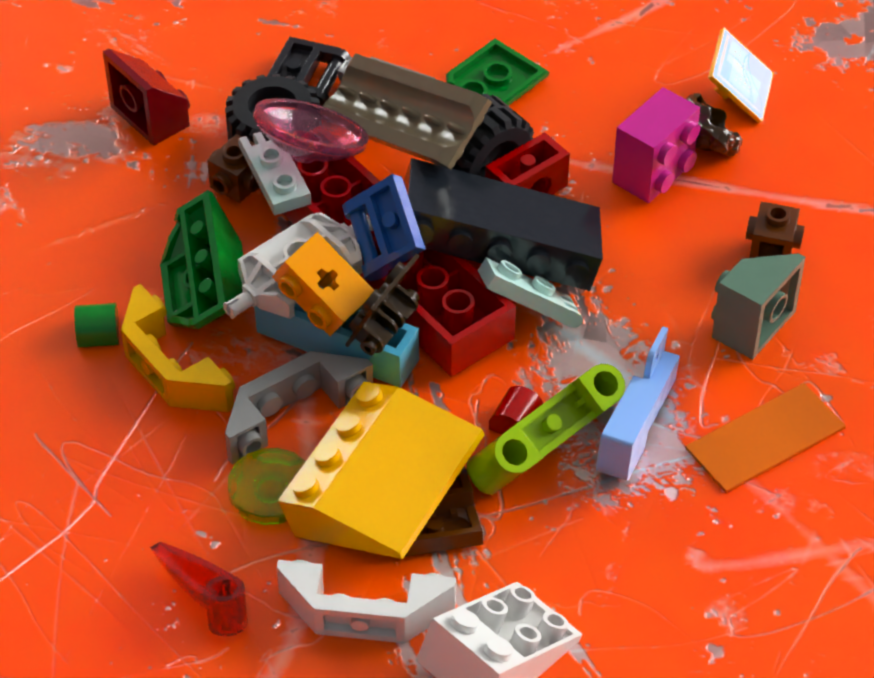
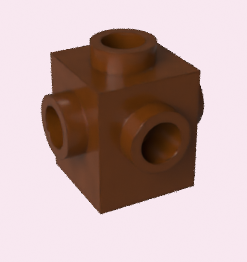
[207,134,260,203]
[745,201,805,258]

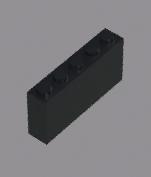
[404,158,603,291]

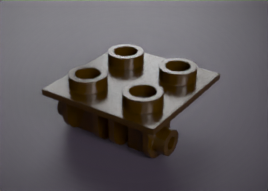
[345,253,420,355]

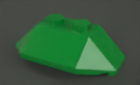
[160,190,244,329]

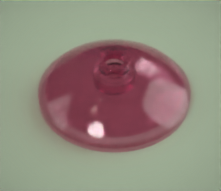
[253,98,369,163]

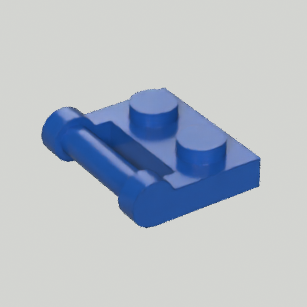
[342,174,426,281]

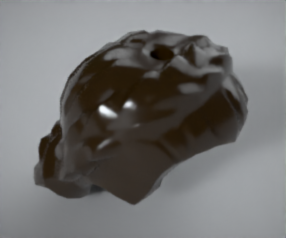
[686,93,743,156]

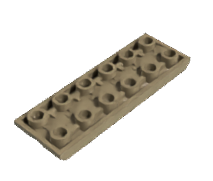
[320,53,492,170]

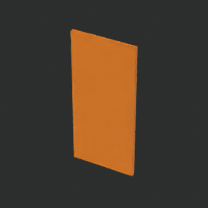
[685,383,846,493]

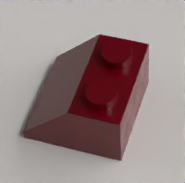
[103,48,190,146]

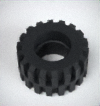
[225,74,321,146]
[436,94,534,177]

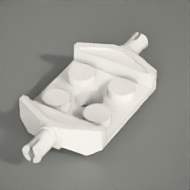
[223,212,373,319]

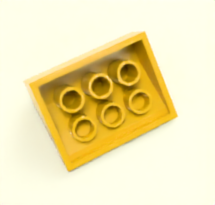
[278,381,485,559]

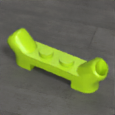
[466,364,625,495]

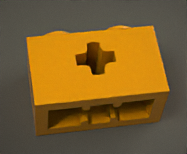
[272,232,374,336]

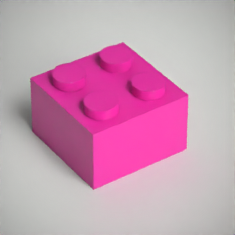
[612,87,700,203]

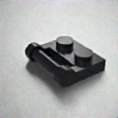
[267,36,350,110]

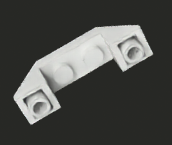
[277,560,456,643]

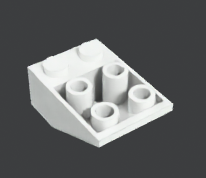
[416,581,582,678]

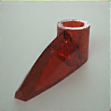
[150,542,248,637]

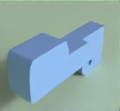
[596,326,680,481]

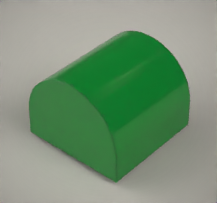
[74,303,119,347]

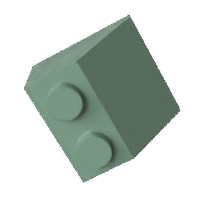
[711,253,806,360]

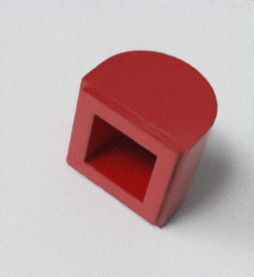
[489,386,544,434]

